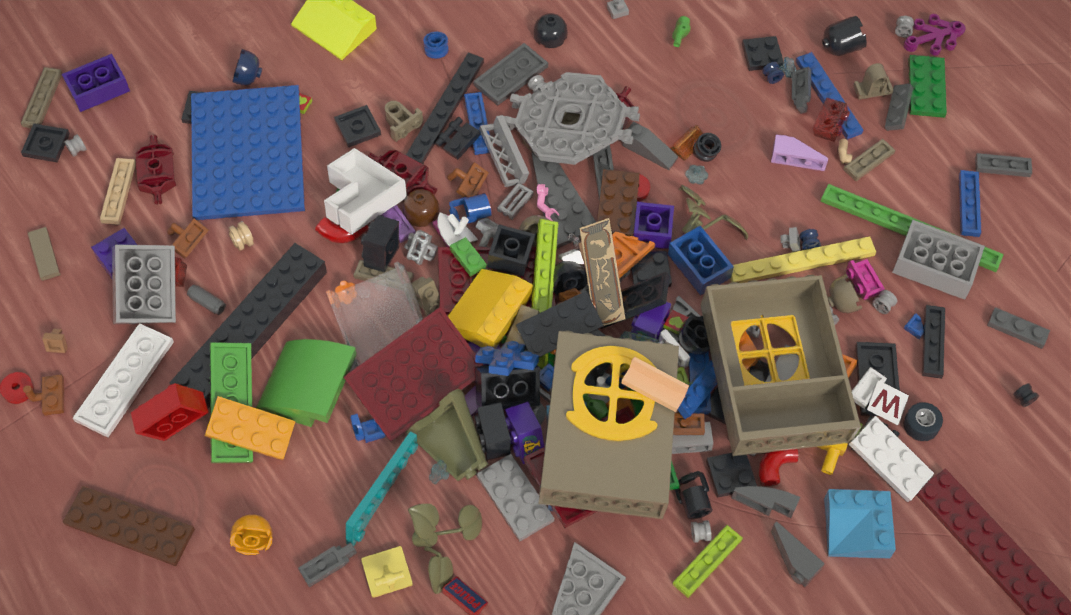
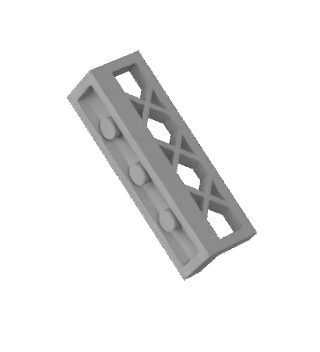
[479,115,529,187]

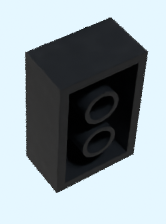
[475,365,540,409]

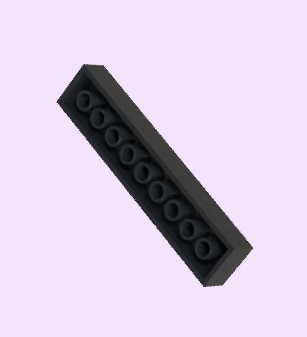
[169,243,327,409]

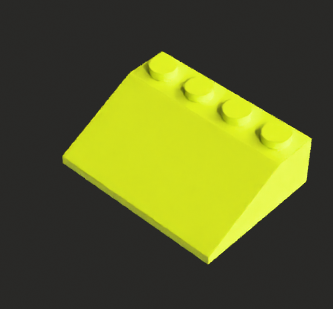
[291,0,377,60]

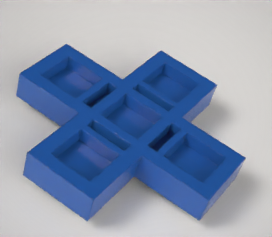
[475,341,539,376]

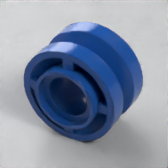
[423,32,449,59]

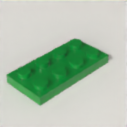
[908,55,947,118]

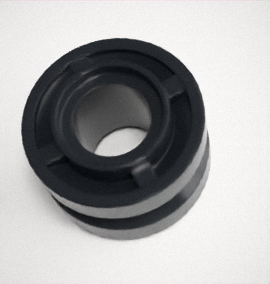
[693,133,722,162]

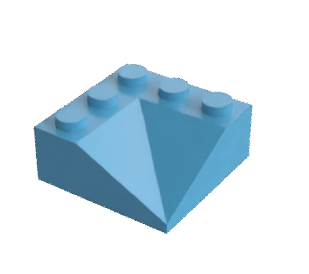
[824,489,896,559]

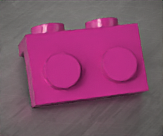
[846,259,885,300]

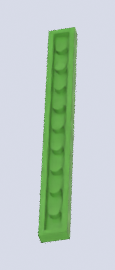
[821,184,1004,272]

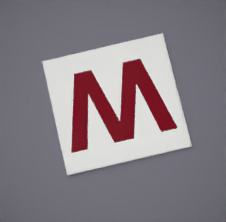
[867,380,909,425]

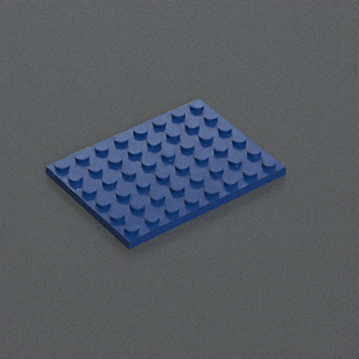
[191,85,305,220]

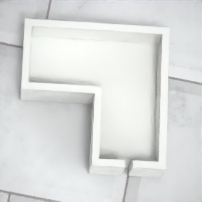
[324,148,407,234]

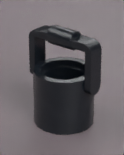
[674,471,713,520]

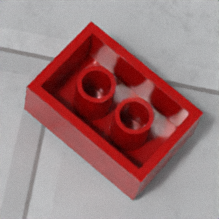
[131,383,208,441]

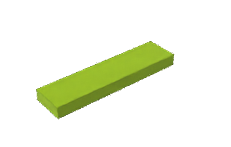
[673,525,743,598]

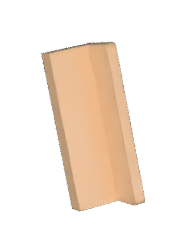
[621,357,689,412]

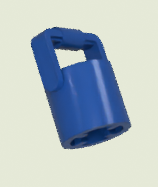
[449,193,491,224]

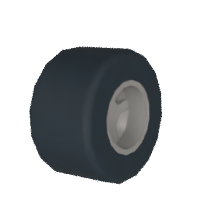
[903,402,943,441]

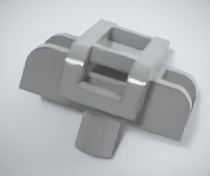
[404,230,438,265]

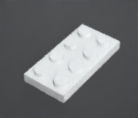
[849,416,934,502]

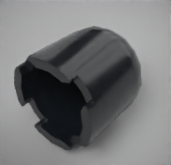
[822,16,867,56]

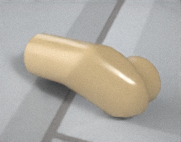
[838,139,852,164]

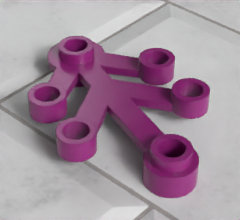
[904,14,966,56]

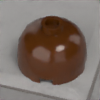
[403,189,439,227]

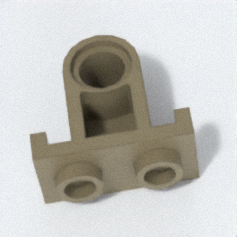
[853,63,893,100]
[385,101,423,142]
[406,276,440,317]

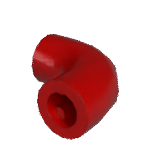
[315,217,368,244]
[759,449,798,487]

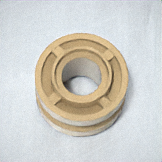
[228,221,254,251]

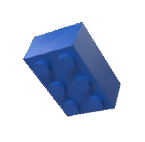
[668,226,734,296]

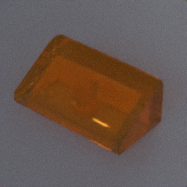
[670,125,703,161]

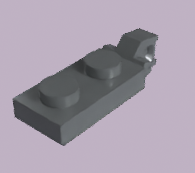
[792,67,811,114]
[298,543,357,587]

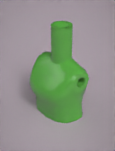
[672,16,691,47]
[583,393,609,420]

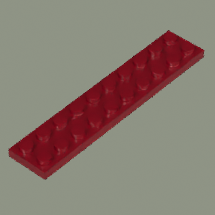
[916,468,1071,615]

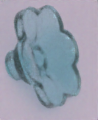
[779,57,796,78]
[685,165,708,184]
[429,459,449,484]

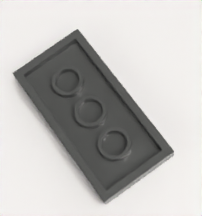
[474,43,548,106]

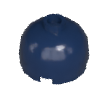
[232,49,262,85]

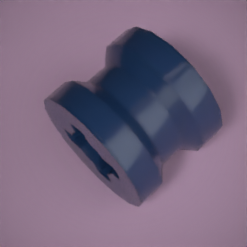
[762,62,784,84]
[799,229,821,250]

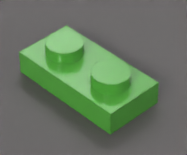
[450,237,487,276]

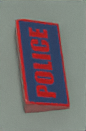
[442,576,488,615]

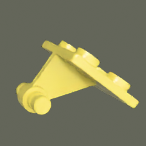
[361,546,413,598]

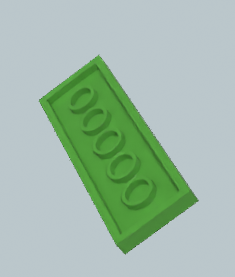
[210,343,253,463]

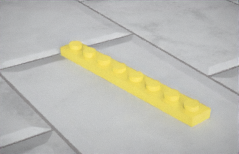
[730,236,876,283]

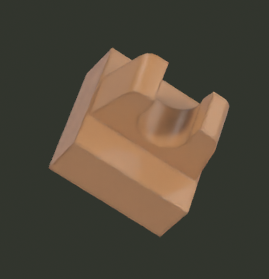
[42,328,68,353]

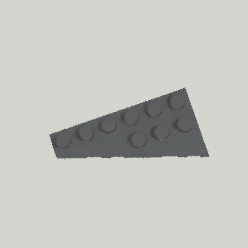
[532,151,596,249]

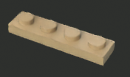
[100,158,136,225]

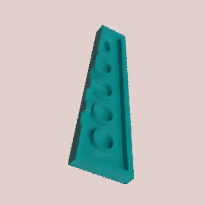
[346,431,418,546]

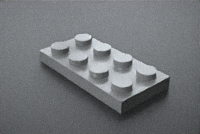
[476,454,555,542]

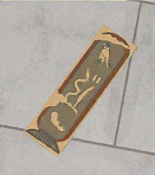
[580,218,625,326]

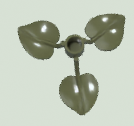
[679,185,748,240]
[408,504,482,594]

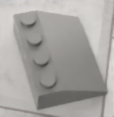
[892,220,985,300]
[112,245,176,324]

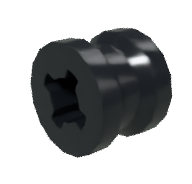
[1013,383,1039,407]

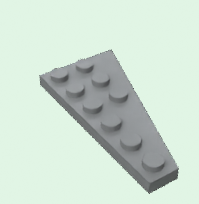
[552,542,626,615]

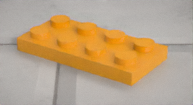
[204,396,295,460]

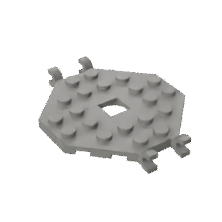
[504,72,640,165]

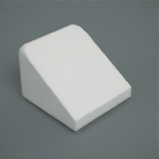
[558,249,584,264]

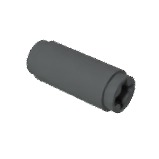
[187,284,226,315]

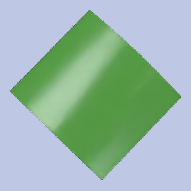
[256,339,357,427]

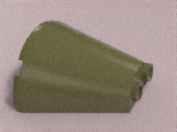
[406,389,488,481]

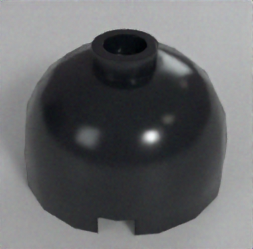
[534,13,568,48]
[553,261,588,297]
[678,315,710,355]

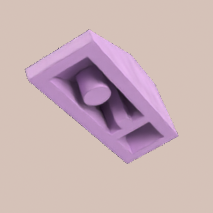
[771,135,828,171]

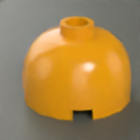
[230,515,272,555]

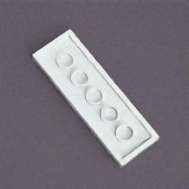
[73,323,174,437]

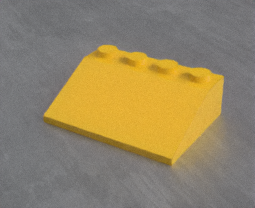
[448,269,533,349]

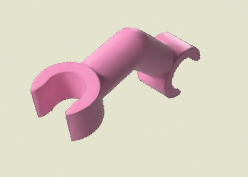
[537,184,559,221]

